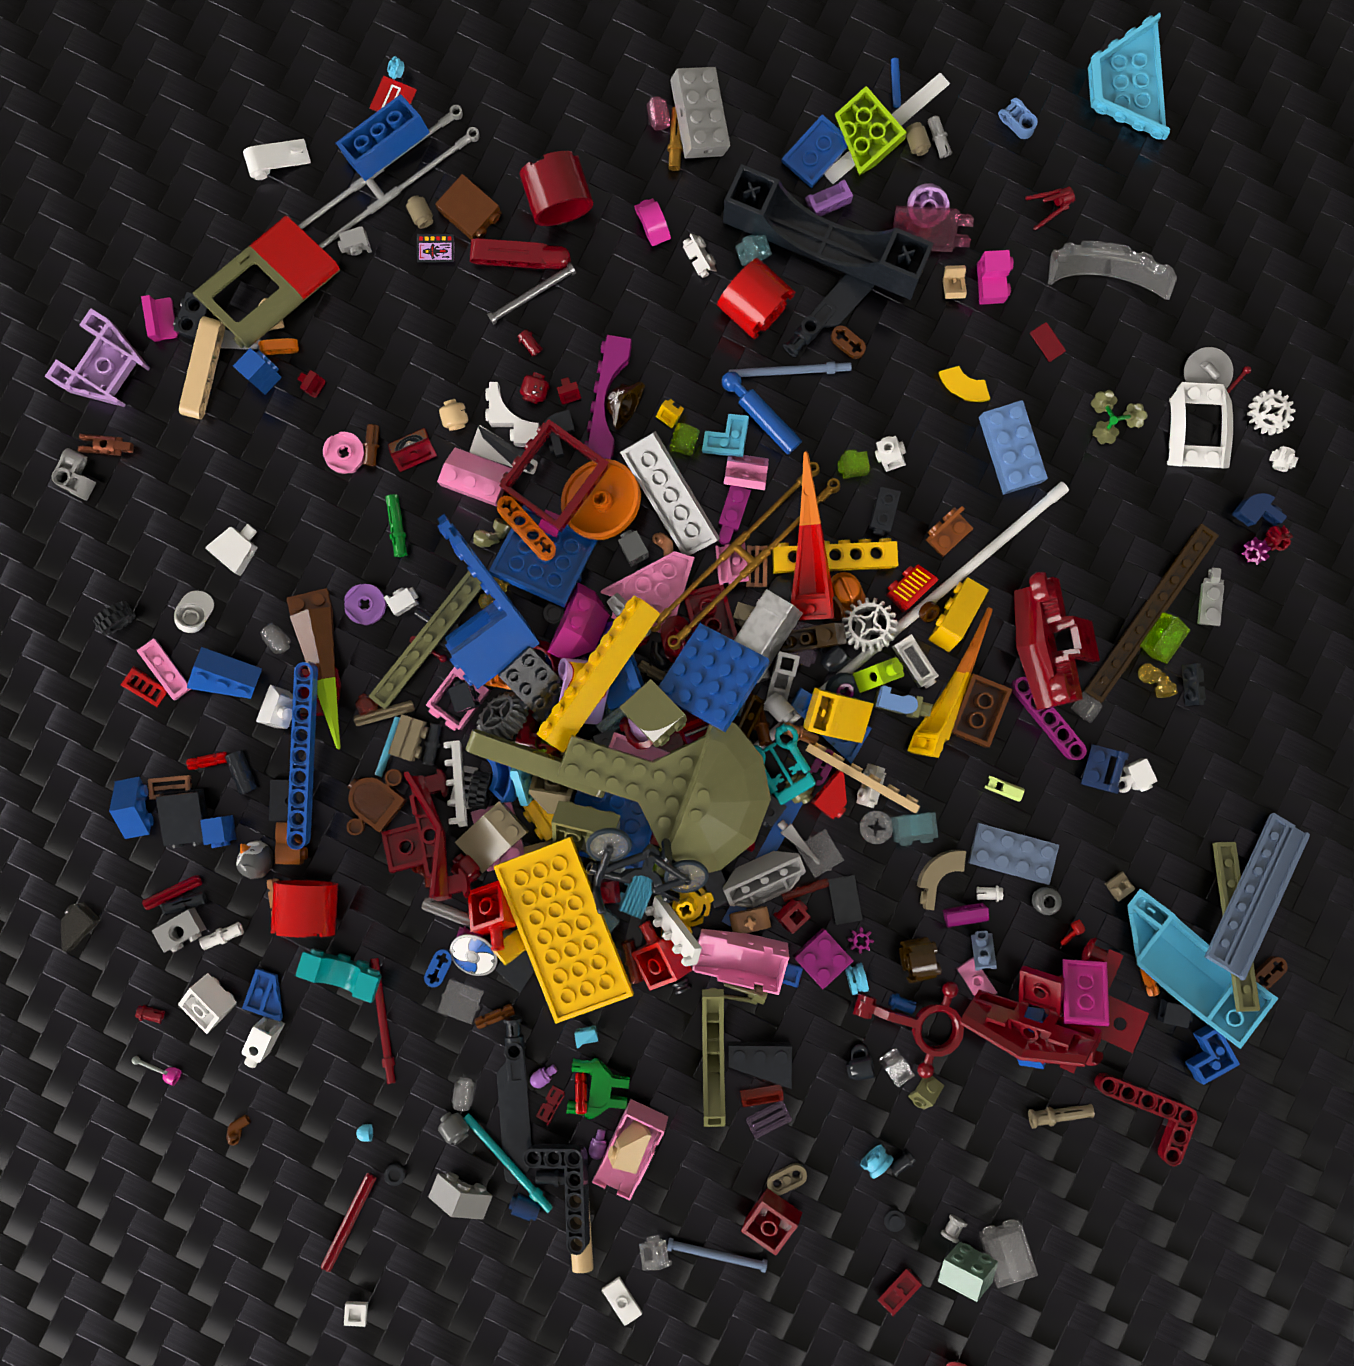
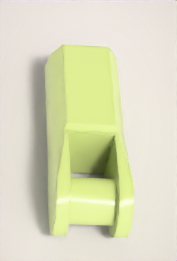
[985,776,1025,802]

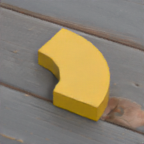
[939,366,990,402]

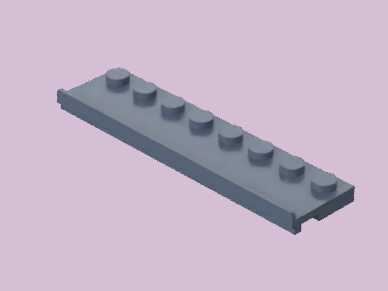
[1204,813,1310,980]

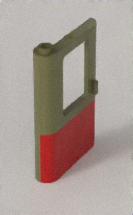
[193,216,340,349]

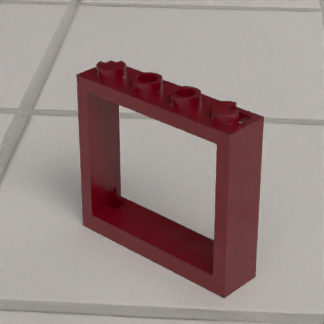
[499,419,610,533]

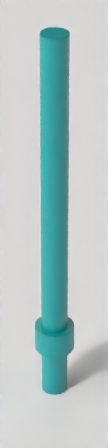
[463,1113,553,1213]

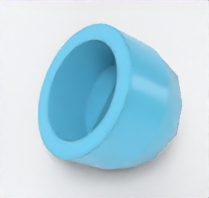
[356,1124,373,1142]

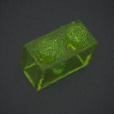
[1140,612,1190,664]

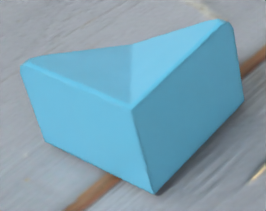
[574,1026,598,1048]

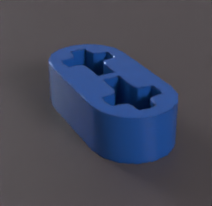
[424,948,453,987]

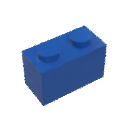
[200,815,237,848]

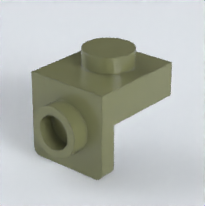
[908,1076,944,1109]

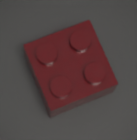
[741,1188,803,1255]

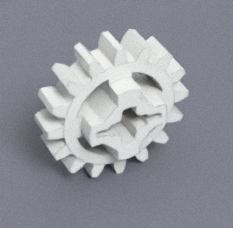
[1247,389,1295,435]

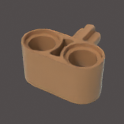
[729,906,772,933]

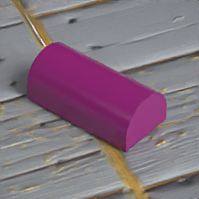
[943,903,989,928]

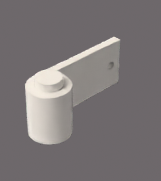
[243,139,311,180]

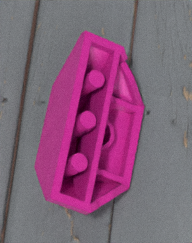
[547,583,610,659]

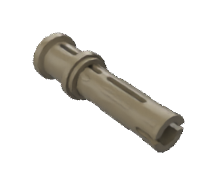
[1028,1104,1095,1129]

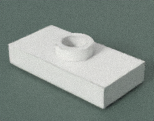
[602,1276,642,1326]

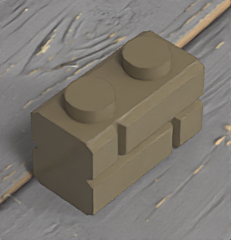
[388,714,429,761]

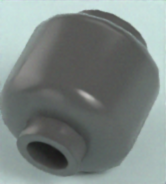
[1032,887,1062,915]
[438,1112,469,1145]

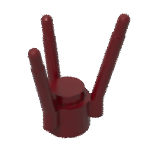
[1025,187,1075,230]

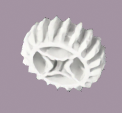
[842,598,898,653]

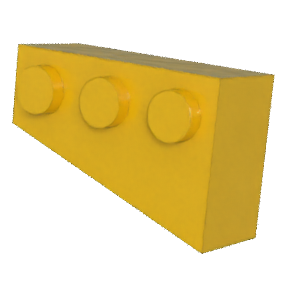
[928,577,989,652]

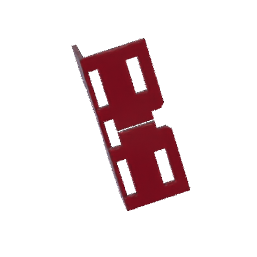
[536,1085,565,1125]

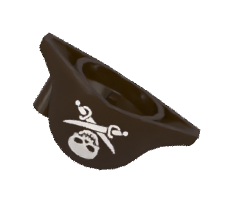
[605,382,645,430]

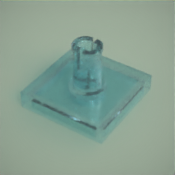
[596,702,625,734]

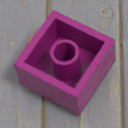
[793,928,853,989]

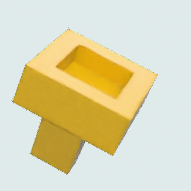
[656,399,684,428]

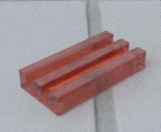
[740,1085,784,1107]

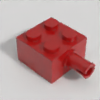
[468,881,517,951]
[631,920,692,990]

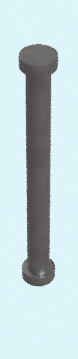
[487,263,576,324]

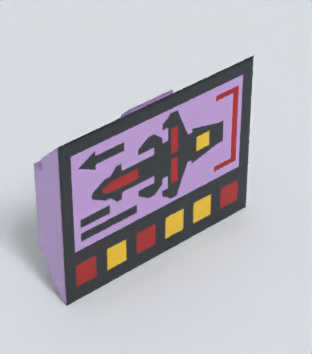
[417,234,454,262]

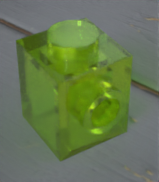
[838,450,870,479]

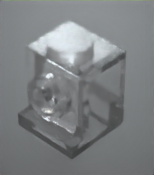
[639,1236,672,1270]

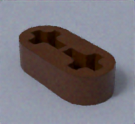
[831,326,866,359]
[1255,956,1288,989]

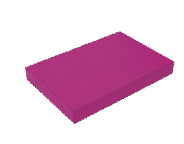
[1062,959,1109,1026]

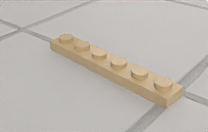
[805,742,920,813]

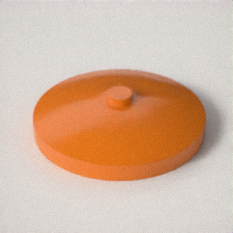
[561,459,641,540]

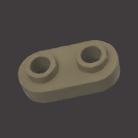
[767,1163,807,1195]

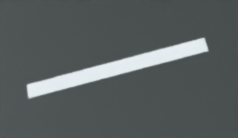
[824,73,950,184]

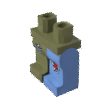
[873,686,933,718]

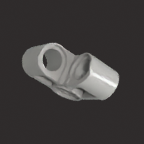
[52,448,96,501]

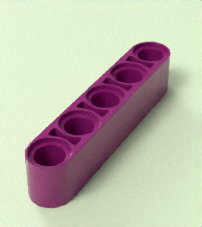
[1011,677,1087,760]

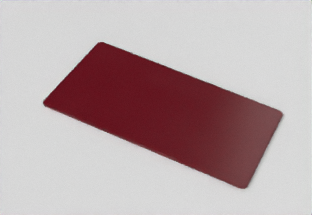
[1030,322,1066,362]

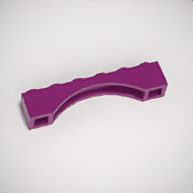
[584,335,632,460]

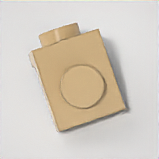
[943,265,967,299]

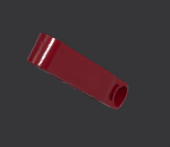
[470,239,571,269]

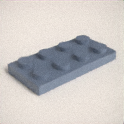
[968,823,1059,885]

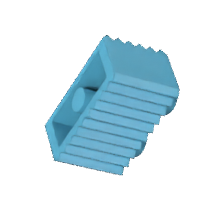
[616,876,652,919]

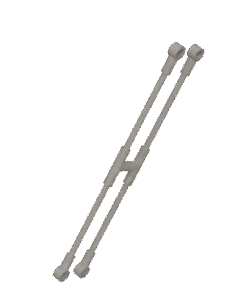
[298,105,480,249]

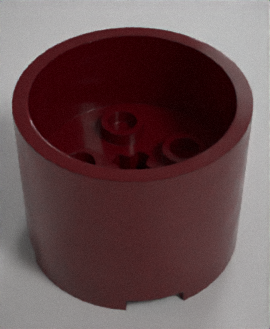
[520,151,593,226]

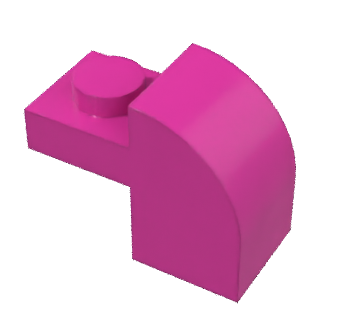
[634,198,671,246]

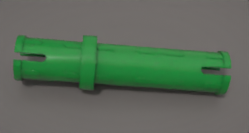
[385,494,408,557]

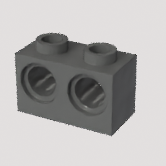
[618,530,649,567]

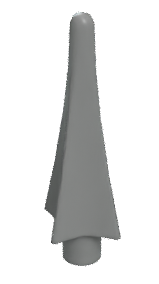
[777,819,820,864]

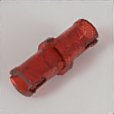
[621,940,644,984]

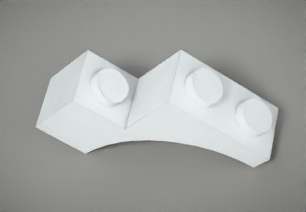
[485,382,540,447]

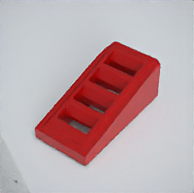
[121,666,167,707]

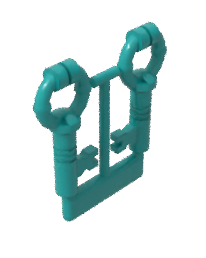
[753,723,816,805]

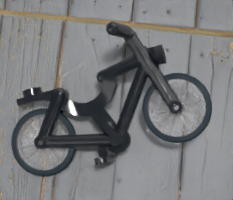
[586,828,709,915]

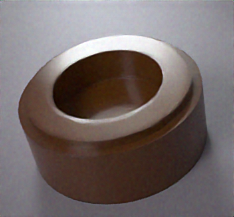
[919,601,940,622]

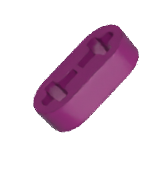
[809,749,834,786]

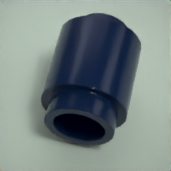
[508,1193,541,1221]

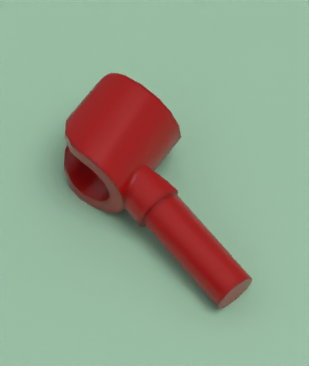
[1061,920,1085,945]

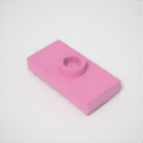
[956,957,997,996]

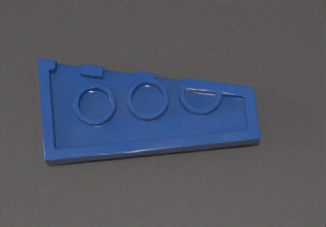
[791,688,872,764]

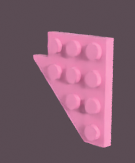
[601,551,694,633]

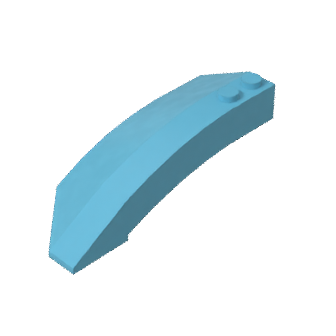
[1127,889,1278,1049]

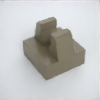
[1105,872,1135,901]

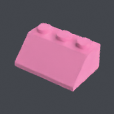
[437,448,512,506]

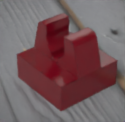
[297,370,326,398]
[557,377,582,405]

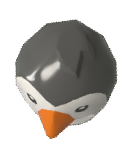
[236,841,274,879]

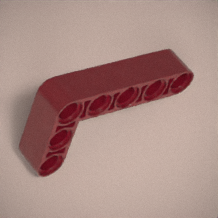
[1094,1072,1198,1166]

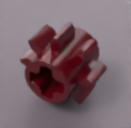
[1264,525,1293,551]

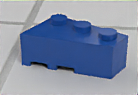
[233,348,281,395]
[187,647,262,699]

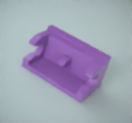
[805,180,853,216]

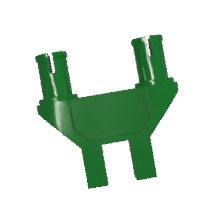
[567,1058,630,1120]

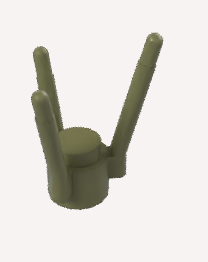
[723,983,768,1005]

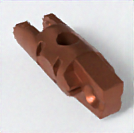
[78,434,134,456]

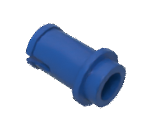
[888,993,916,1015]

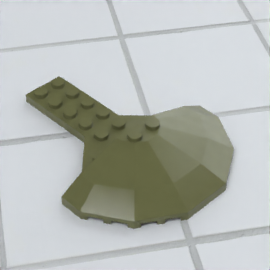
[557,721,771,877]

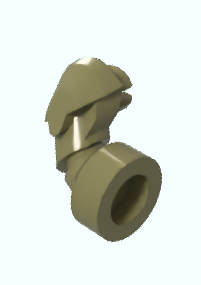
[473,518,511,547]

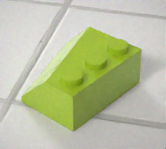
[835,86,906,175]

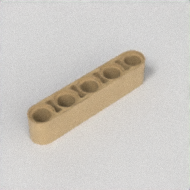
[179,316,225,420]

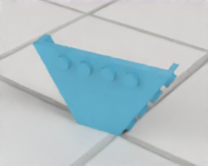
[1088,13,1170,140]

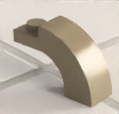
[917,850,966,910]

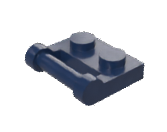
[1081,744,1129,794]

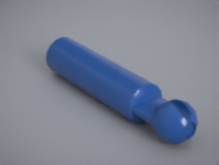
[722,372,802,455]

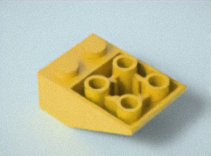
[803,687,874,743]

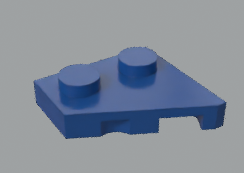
[242,968,283,1022]

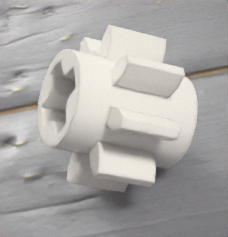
[1269,446,1298,472]

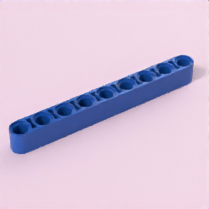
[287,662,318,850]

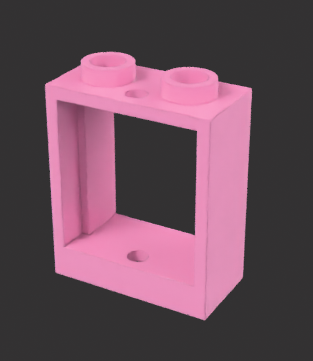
[426,667,491,731]

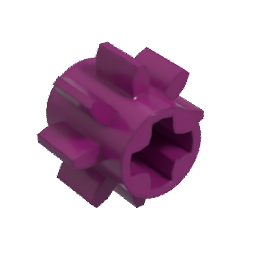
[1242,537,1271,565]
[847,927,874,954]

